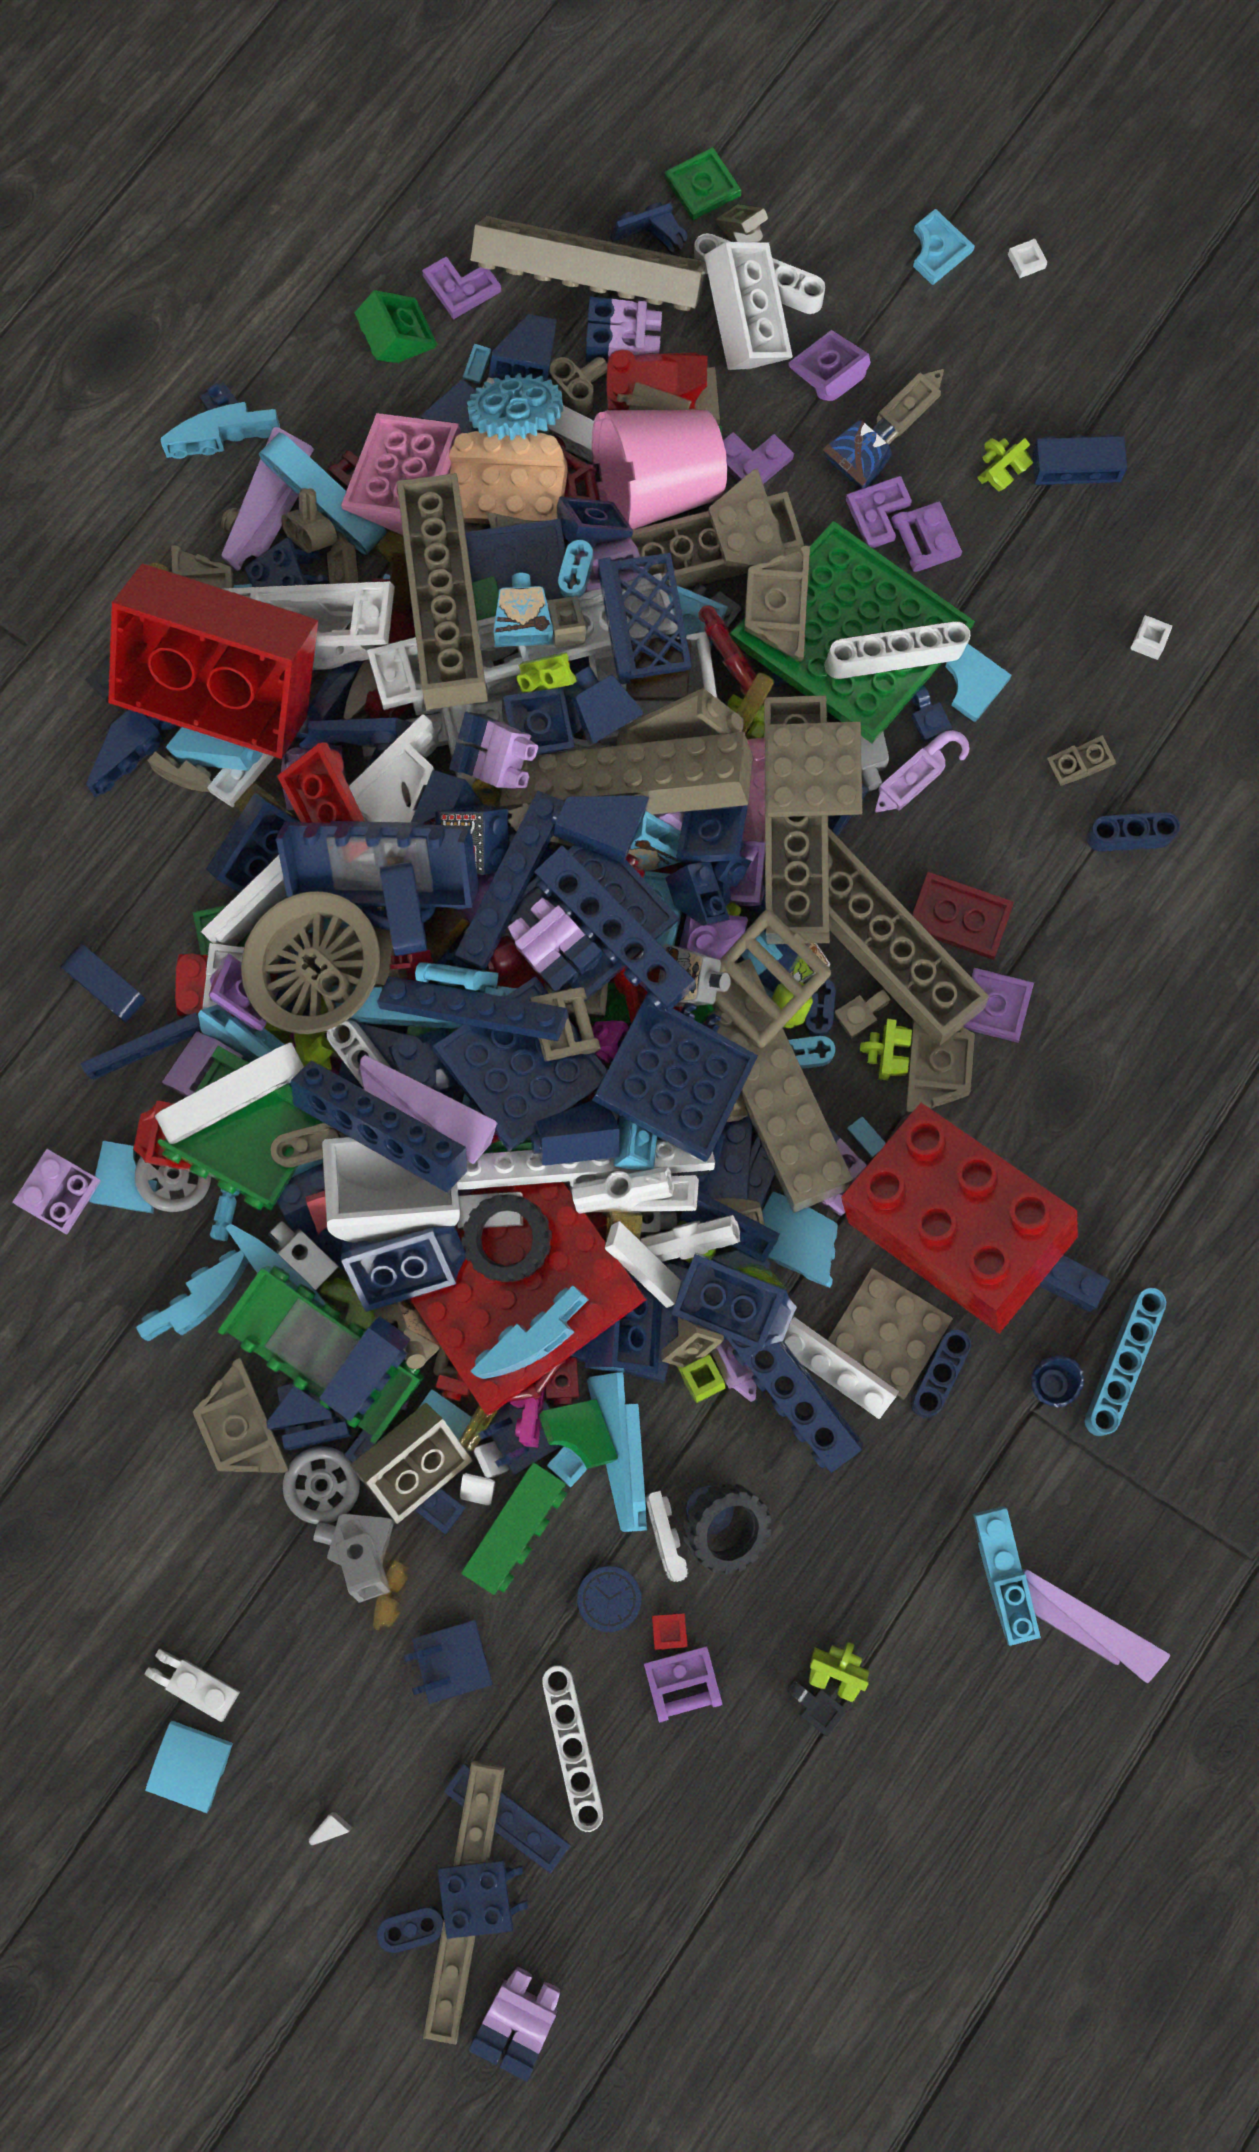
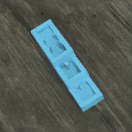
[225,1224,326,1317]

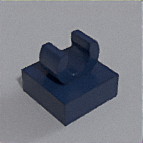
[200,382,239,411]

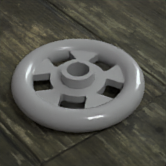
[135,1157,211,1212]
[283,1446,360,1524]

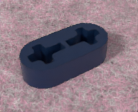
[804,979,836,1037]

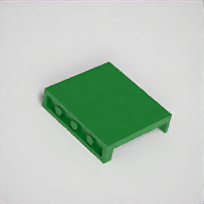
[157,1046,323,1210]

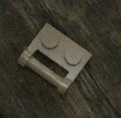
[529,988,601,1062]

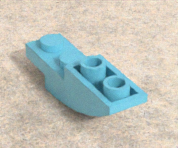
[161,402,280,459]
[136,1250,249,1341]
[471,1286,589,1379]
[973,1506,1041,1646]

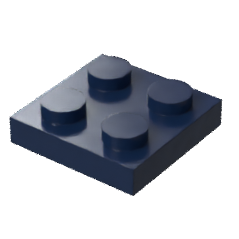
[676,805,748,863]

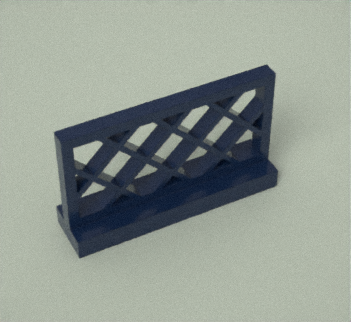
[598,553,692,684]

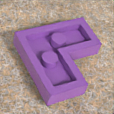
[422,256,501,319]
[723,432,794,484]
[846,476,912,548]

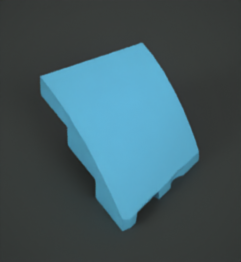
[762,1192,838,1288]

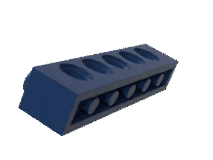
[534,846,695,1012]
[291,1060,467,1193]
[724,1336,864,1473]

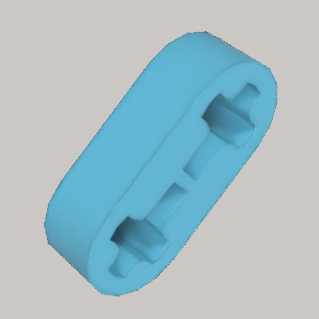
[558,540,594,598]
[788,1036,835,1069]

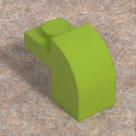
[677,1354,725,1403]

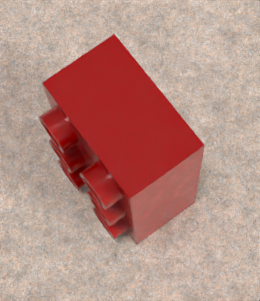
[108,563,318,759]
[841,1102,1078,1334]

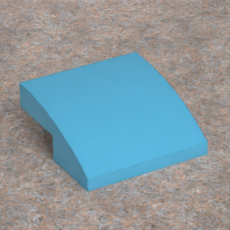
[145,1721,233,1813]

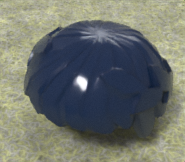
[1031,1355,1084,1407]

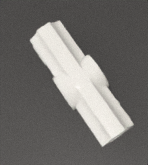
[572,1167,674,1214]
[641,1215,740,1262]

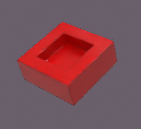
[436,1375,471,1401]
[652,1613,687,1650]

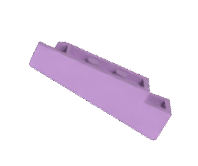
[222,427,314,571]
[358,1055,497,1164]
[1022,1569,1170,1683]

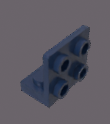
[277,1374,352,1450]

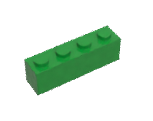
[461,1462,568,1595]

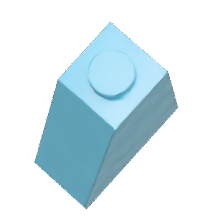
[166,727,263,771]

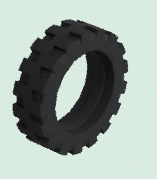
[462,1195,552,1282]
[683,1483,771,1574]

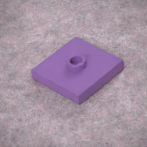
[963,968,1034,1043]

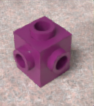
[592,1020,629,1067]

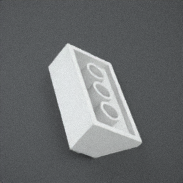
[704,242,792,370]

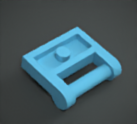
[415,962,499,990]

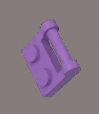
[891,501,962,572]
[644,1646,722,1723]

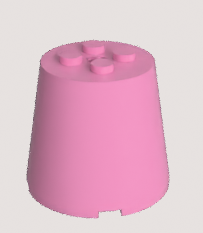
[592,410,727,530]

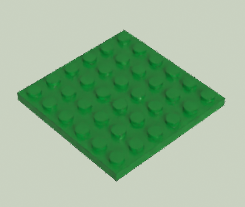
[730,521,975,744]

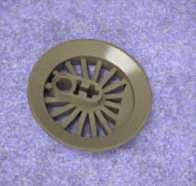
[241,892,380,1034]

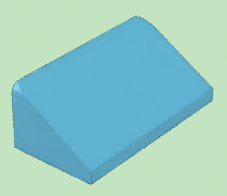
[614,1116,657,1171]

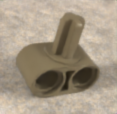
[549,357,607,416]
[281,488,337,553]

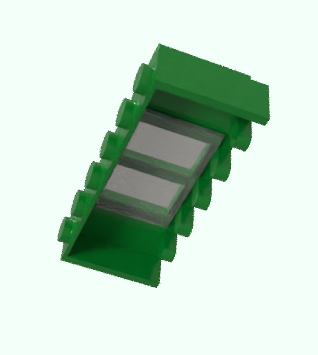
[217,1265,425,1444]

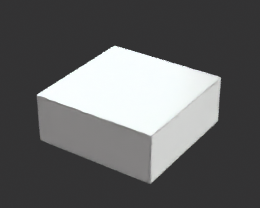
[1008,239,1047,278]

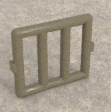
[714,910,831,1048]

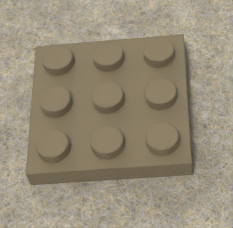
[767,722,862,817]
[827,1268,953,1400]

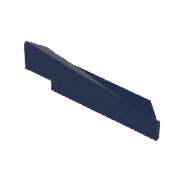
[296,645,376,740]

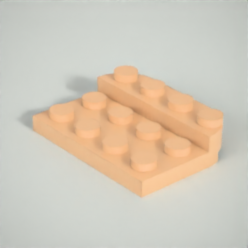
[449,431,568,524]

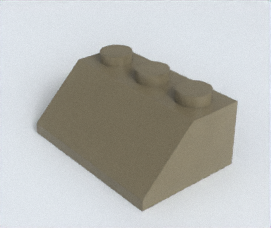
[350,1403,472,1524]

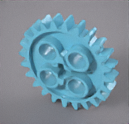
[467,373,563,440]

